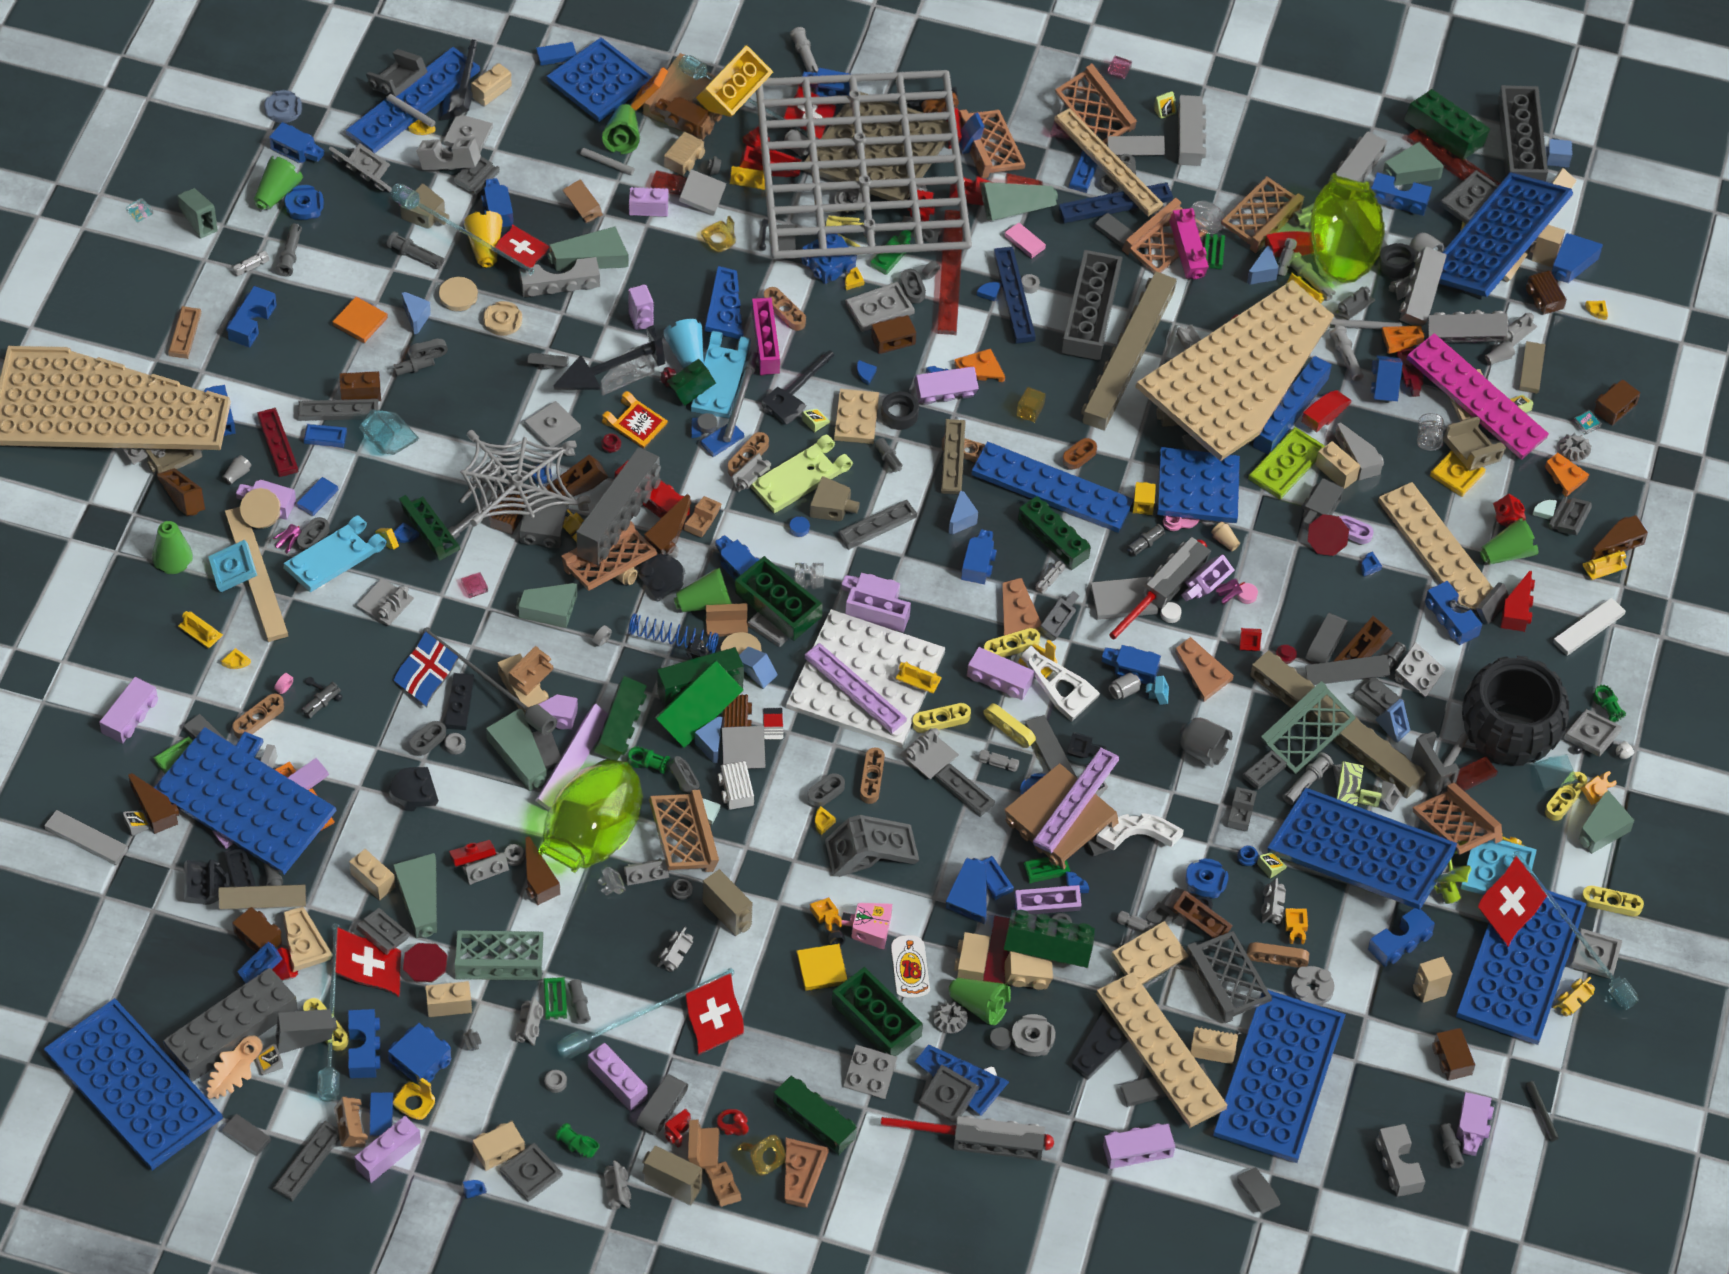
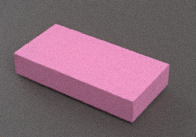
[1005,222,1046,259]

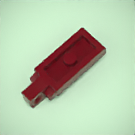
[1396,348,1424,397]

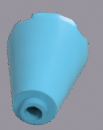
[663,319,704,369]

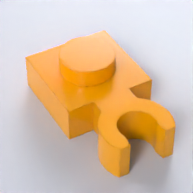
[1581,771,1617,805]
[810,897,842,931]
[1285,908,1308,944]

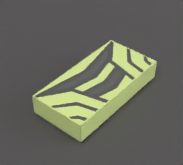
[1336,762,1363,806]

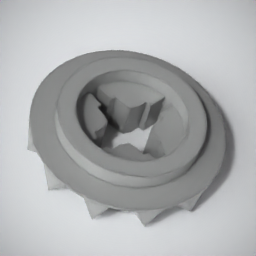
[835,189,863,213]
[1560,433,1592,461]
[933,1001,968,1033]

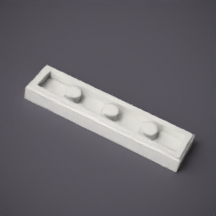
[1553,598,1626,656]

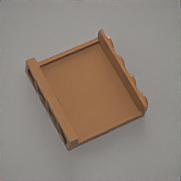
[643,53,722,140]
[1004,763,1119,870]

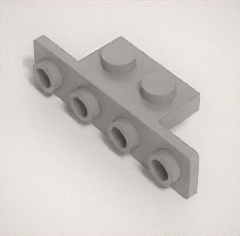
[329,143,393,193]

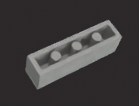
[1178,95,1206,166]
[1329,131,1387,199]
[1399,246,1446,327]
[1429,311,1508,343]

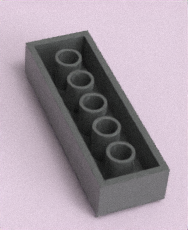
[1498,85,1548,182]
[1062,250,1122,360]
[577,447,661,565]
[163,968,298,1082]

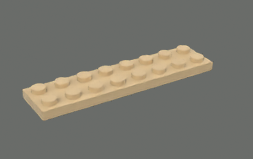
[1378,482,1493,613]
[1096,972,1227,1128]

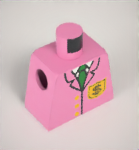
[842,903,893,949]

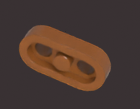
[921,93,959,113]
[1063,438,1097,469]

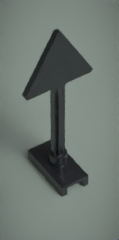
[553,325,665,390]

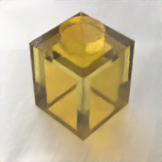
[1017,387,1046,422]

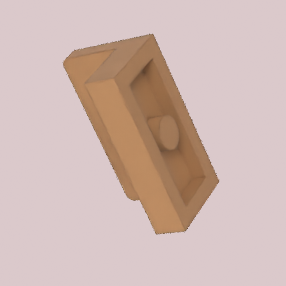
[706,604,748,637]
[688,1119,719,1169]

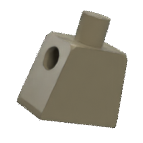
[401,183,449,229]
[810,476,860,521]

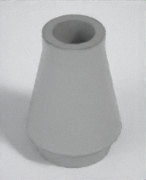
[1485,341,1515,366]
[222,455,252,485]

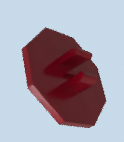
[1307,514,1349,556]
[403,943,448,982]

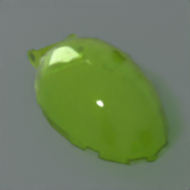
[1308,173,1385,286]
[538,759,643,873]

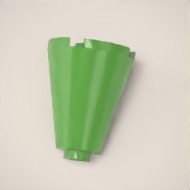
[602,104,640,154]
[254,156,303,210]
[1480,518,1539,564]
[152,521,193,574]
[674,568,732,612]
[948,978,1011,1025]

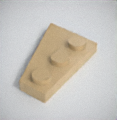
[283,906,332,972]

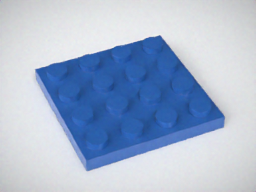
[547,37,652,122]
[1157,447,1240,523]

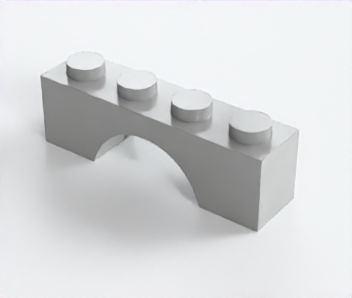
[519,257,600,297]

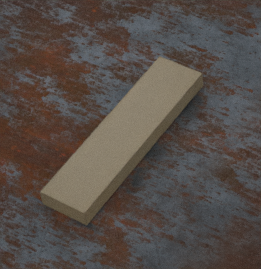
[941,419,966,494]
[219,884,306,909]

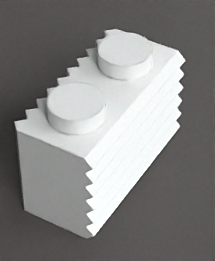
[718,761,754,810]

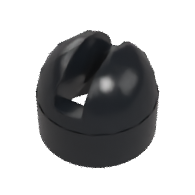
[827,929,846,946]

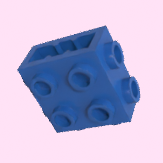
[802,233,857,284]
[388,1023,451,1086]

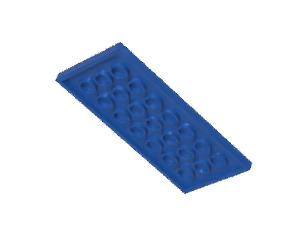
[1439,172,1573,297]
[154,727,337,875]
[1267,788,1457,910]
[1456,888,1586,1045]
[1213,990,1346,1163]
[44,998,223,1170]

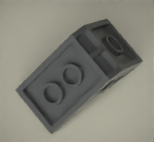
[825,815,919,877]

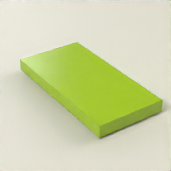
[1248,427,1325,500]

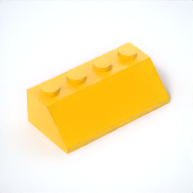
[696,45,773,117]

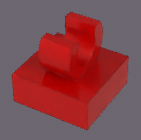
[743,126,770,150]
[1239,628,1262,651]

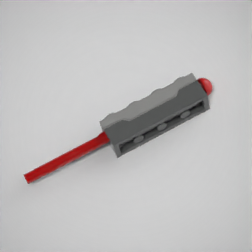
[1109,537,1211,640]
[881,1116,1054,1160]

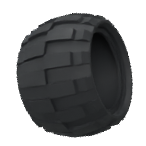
[1462,656,1569,766]

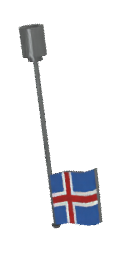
[394,627,557,735]

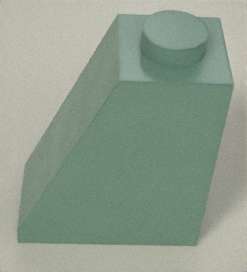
[1382,142,1444,186]
[177,188,218,239]
[516,583,577,628]
[1579,790,1634,854]

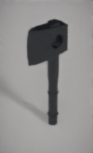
[439,39,478,120]
[762,350,834,425]

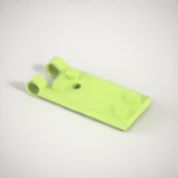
[751,435,853,514]

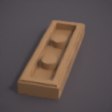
[168,306,202,359]

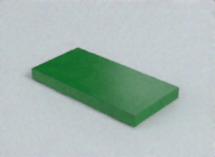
[655,660,744,748]

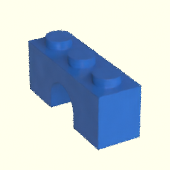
[1369,172,1432,216]
[226,286,277,348]
[1425,581,1482,645]
[1368,908,1435,967]
[348,1009,380,1079]

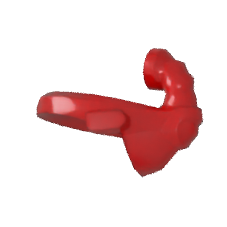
[717,1109,749,1136]

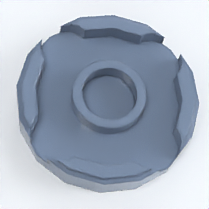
[264,90,302,123]

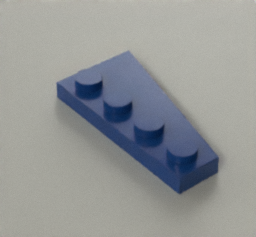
[704,266,743,339]
[915,1044,1009,1116]

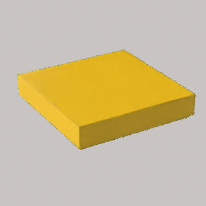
[1430,450,1486,497]
[797,944,847,991]

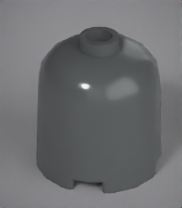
[1180,717,1233,768]

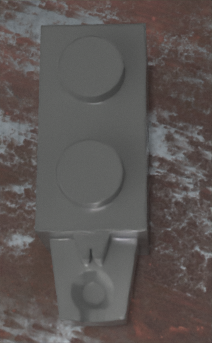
[1302,479,1344,531]

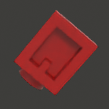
[664,1108,691,1148]

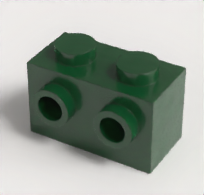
[667,358,716,406]

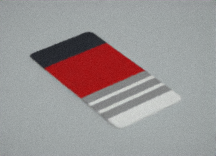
[763,708,784,739]

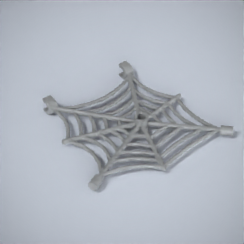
[460,430,591,526]

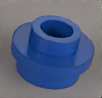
[1237,845,1259,866]

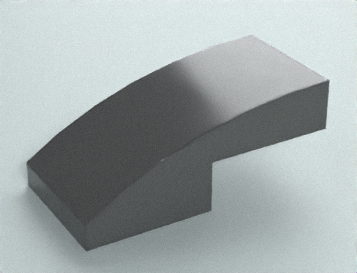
[1227,787,1257,831]
[1146,889,1179,926]
[1237,1167,1280,1214]

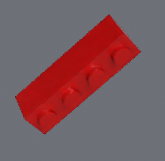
[615,461,690,519]

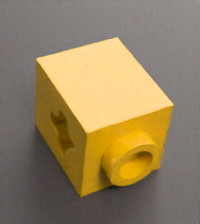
[1133,482,1156,515]

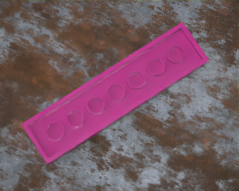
[1407,333,1549,460]

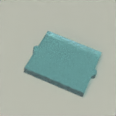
[1534,754,1578,791]

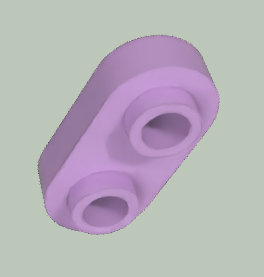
[1340,516,1373,544]

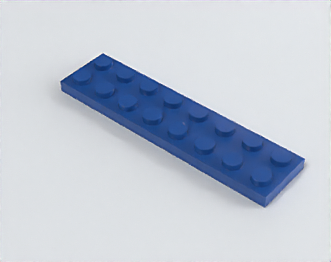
[346,47,480,153]
[971,441,1134,533]

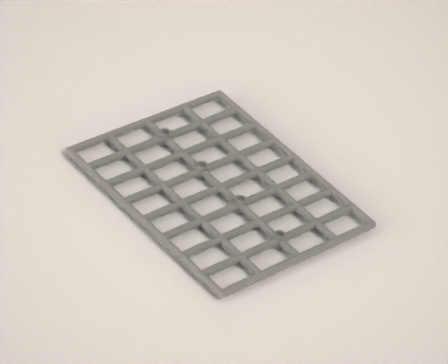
[756,70,972,259]

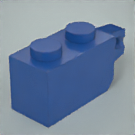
[802,68,850,97]
[269,122,324,163]
[481,178,513,227]
[961,529,997,585]
[715,535,759,580]
[1102,645,1161,684]

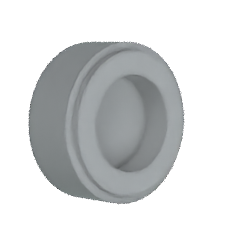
[1021,274,1040,294]
[593,625,612,646]
[445,733,466,755]
[545,1070,567,1093]

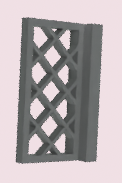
[1187,931,1272,1023]

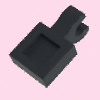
[1067,732,1106,758]

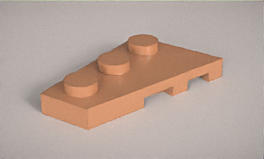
[1002,578,1041,636]
[1175,637,1234,702]
[785,1138,828,1208]

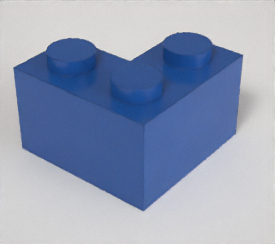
[1370,356,1403,402]

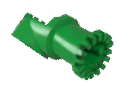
[1593,685,1626,723]
[628,746,670,774]
[555,1123,599,1158]

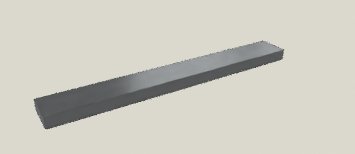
[1025,715,1111,856]

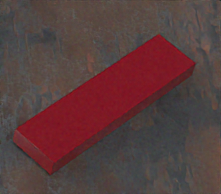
[257,407,299,477]
[983,916,1010,984]

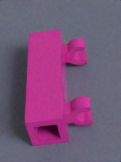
[1169,208,1209,279]

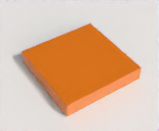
[631,67,668,111]
[333,297,388,343]

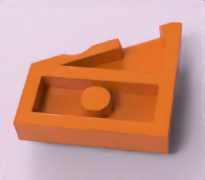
[1382,326,1424,354]
[954,349,1005,382]
[1545,453,1589,497]

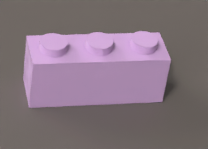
[914,367,979,404]
[845,586,911,633]
[967,647,1034,700]
[100,677,158,744]
[1014,885,1081,914]
[588,1043,647,1112]
[355,1116,421,1183]
[1103,1124,1175,1169]

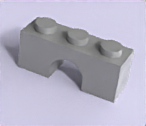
[417,137,481,171]
[1376,1124,1425,1197]

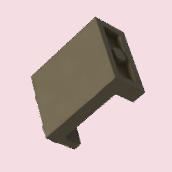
[1442,416,1506,471]
[144,448,202,474]

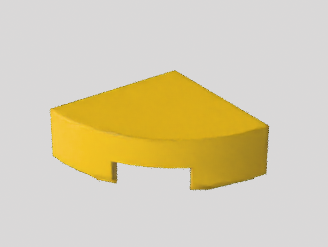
[408,120,435,135]
[845,267,864,290]
[1585,301,1608,320]
[375,528,399,550]
[221,648,251,669]
[815,806,836,835]

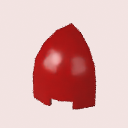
[272,947,298,980]

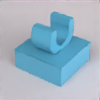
[1146,676,1169,705]

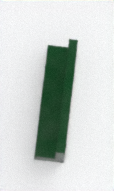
[399,495,461,561]

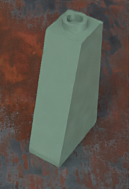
[979,182,1058,221]
[548,226,629,271]
[486,708,547,791]
[393,853,437,939]

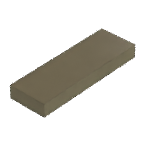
[1519,341,1545,394]

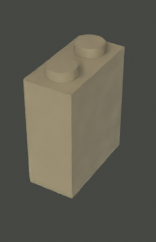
[703,869,753,936]
[642,1145,702,1206]

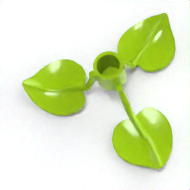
[1434,841,1471,904]

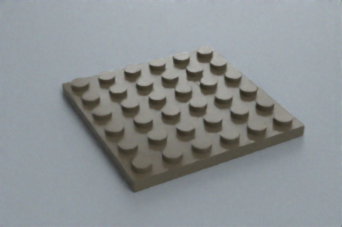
[803,91,950,201]

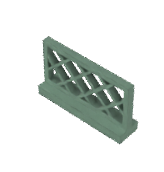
[1261,681,1356,775]
[455,931,544,980]

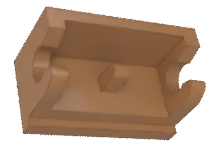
[563,179,603,222]
[509,646,553,696]
[334,1097,368,1147]

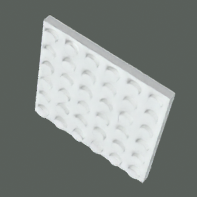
[786,609,945,748]

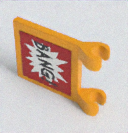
[602,391,668,448]

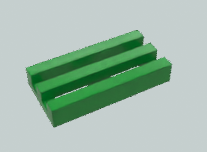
[1205,233,1225,269]
[1023,857,1070,884]
[543,977,567,1020]

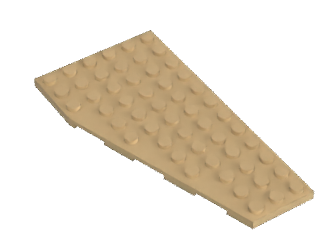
[1136,280,1334,461]
[0,346,231,450]

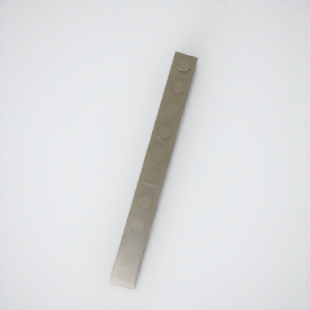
[1081,271,1177,431]
[1250,650,1426,799]

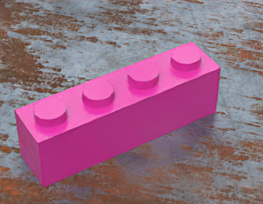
[752,298,780,375]

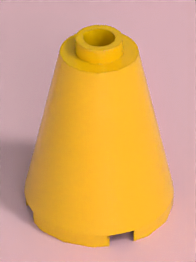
[464,211,502,268]

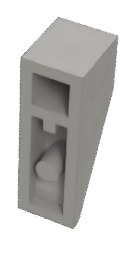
[1335,423,1384,480]

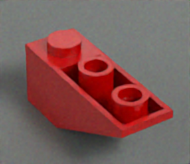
[1501,571,1535,632]

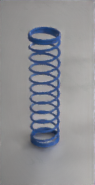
[628,613,719,654]

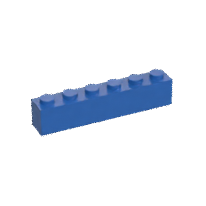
[1253,356,1332,455]

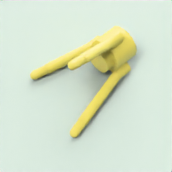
[826,215,864,247]

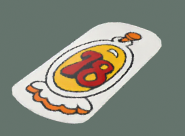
[892,935,930,998]

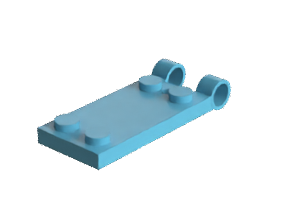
[691,331,751,419]
[284,515,387,593]

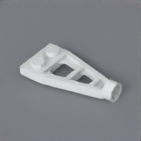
[1021,646,1100,722]

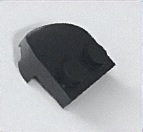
[636,554,686,601]
[389,767,439,811]
[184,859,230,904]

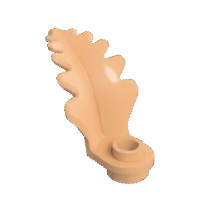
[206,1036,262,1099]

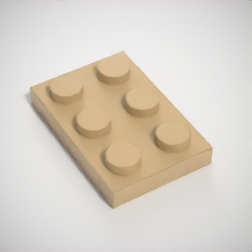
[834,389,879,444]
[1111,921,1188,985]

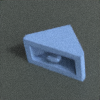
[1247,246,1279,285]
[402,292,431,334]
[949,491,978,535]
[739,646,778,689]
[1375,699,1411,743]
[695,717,722,763]

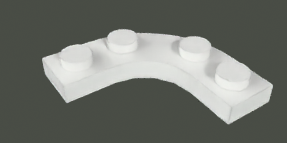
[1096,813,1184,851]

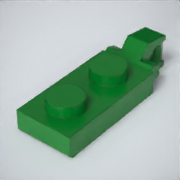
[870,230,912,275]

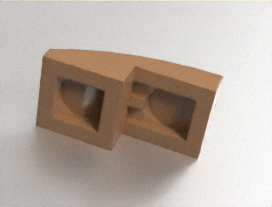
[684,496,722,538]
[705,1162,741,1207]

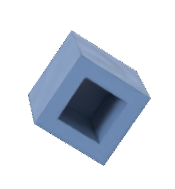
[1545,139,1572,167]

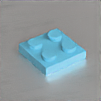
[208,540,258,592]

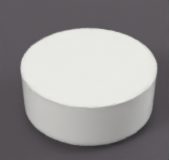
[1161,602,1181,623]

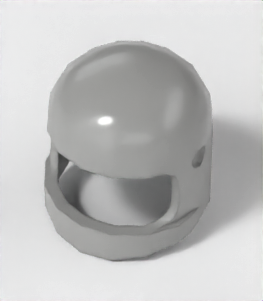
[1409,232,1444,253]

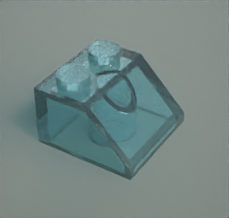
[359,410,419,455]

